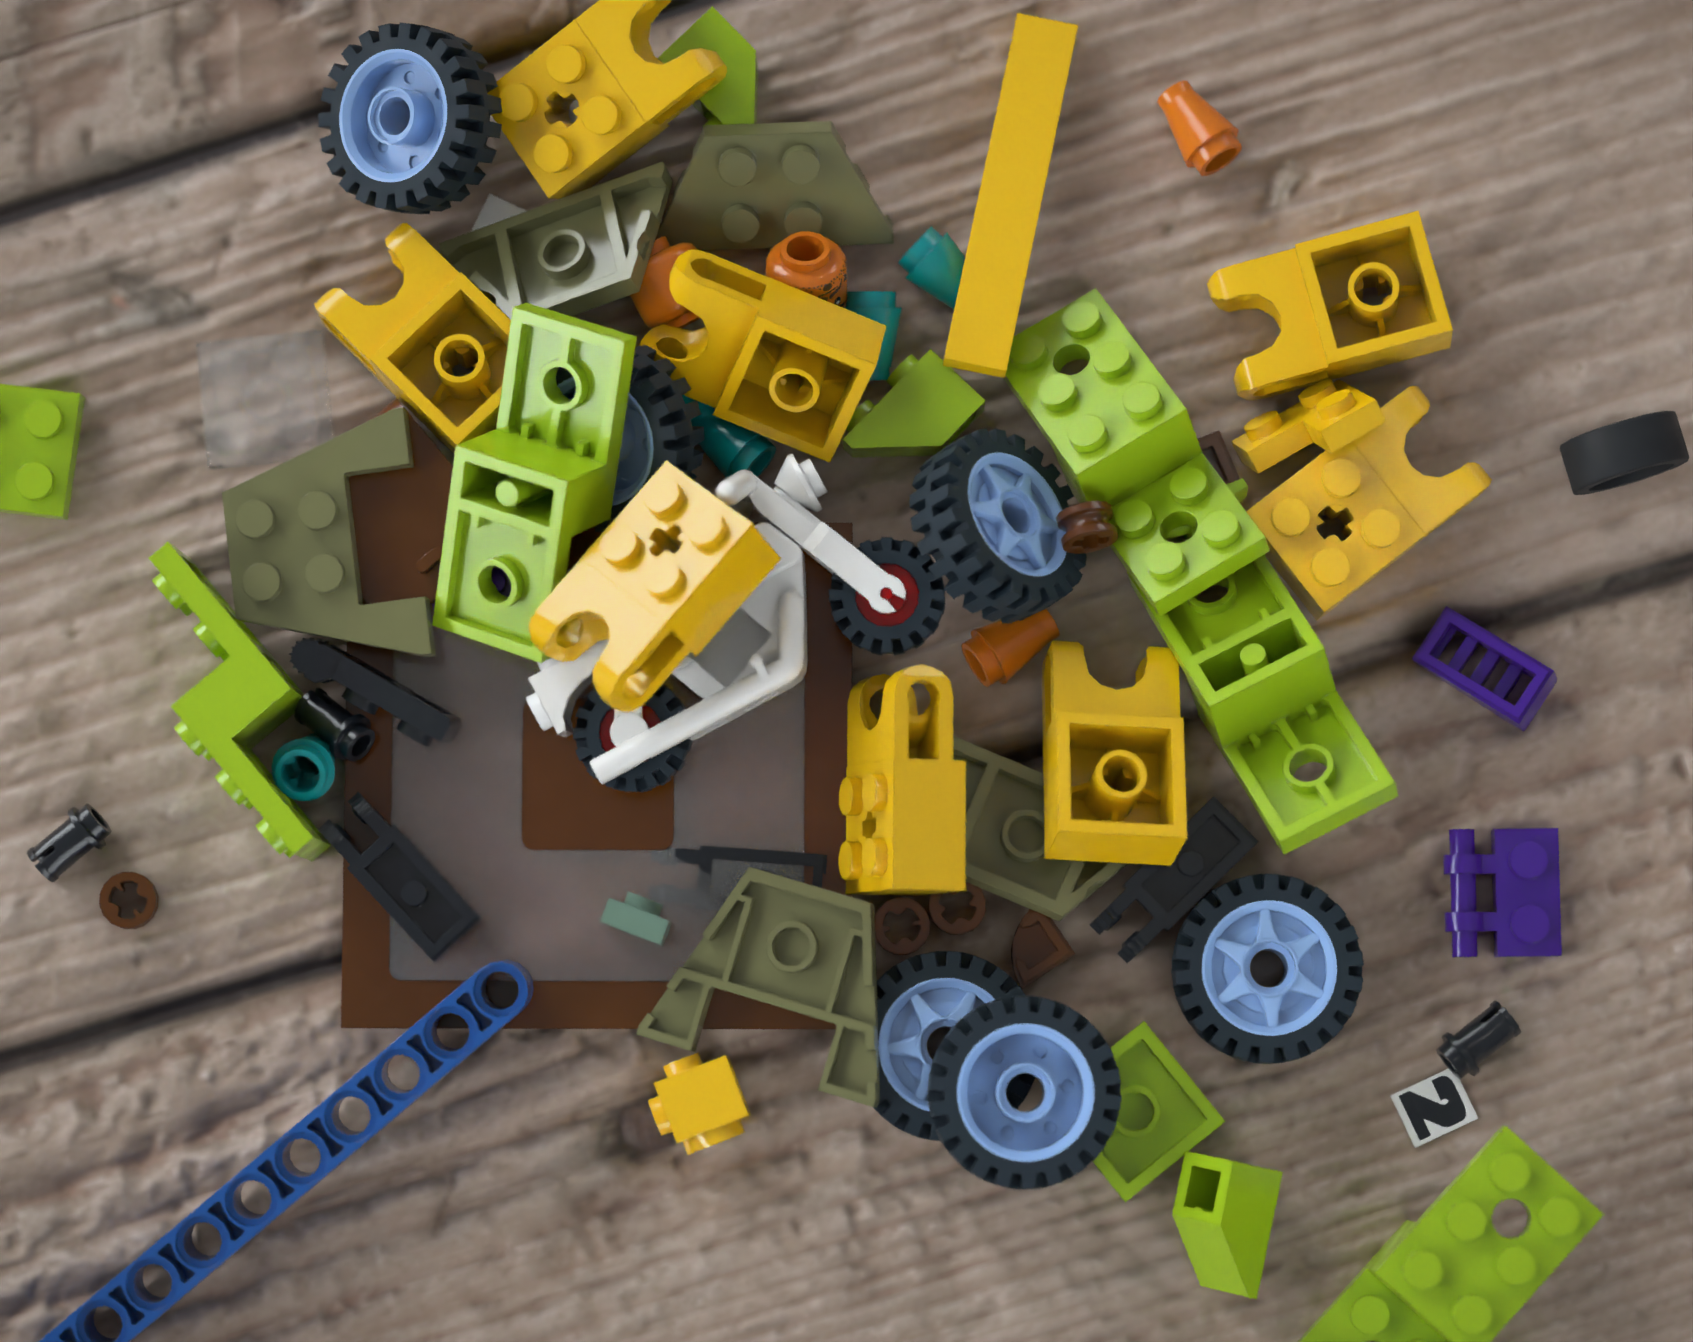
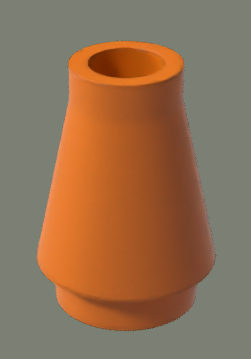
[1157,80,1242,176]
[961,609,1060,687]

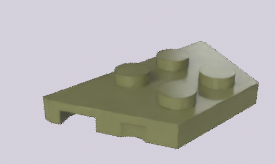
[655,121,894,250]
[439,161,673,320]
[953,736,1129,922]

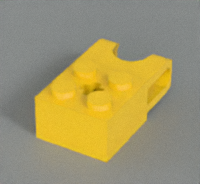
[487,0,727,199]
[1207,211,1453,401]
[314,223,511,455]
[639,249,886,463]
[1246,386,1492,621]
[529,461,781,712]
[1042,640,1187,866]
[838,665,966,896]

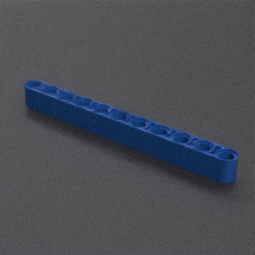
[38,959,534,1342]

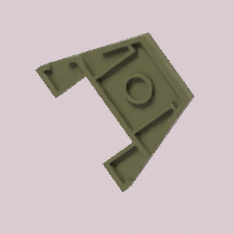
[222,407,436,657]
[636,867,880,1107]

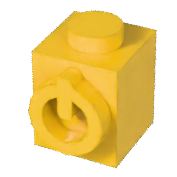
[648,1053,751,1155]

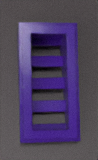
[1412,606,1557,732]

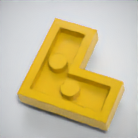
[1231,379,1387,474]

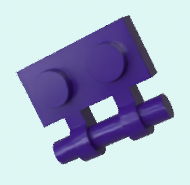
[1443,828,1562,958]

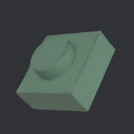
[600,892,672,947]

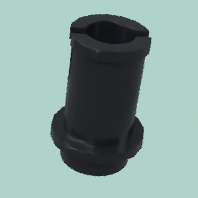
[294,687,375,762]
[27,804,112,882]
[1436,1001,1521,1079]

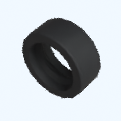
[1560,411,1689,495]

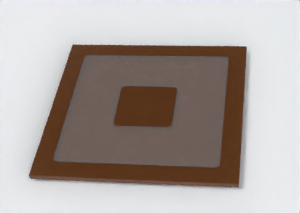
[341,523,853,1030]

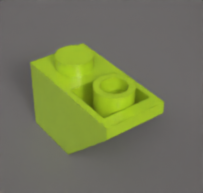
[658,6,758,128]
[843,349,986,458]
[1172,1151,1283,1299]

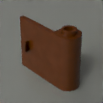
[349,398,453,606]

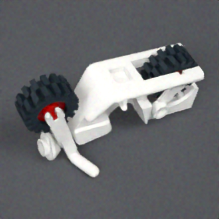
[526,454,946,792]

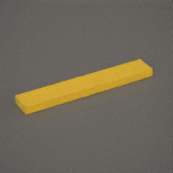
[943,13,1078,378]

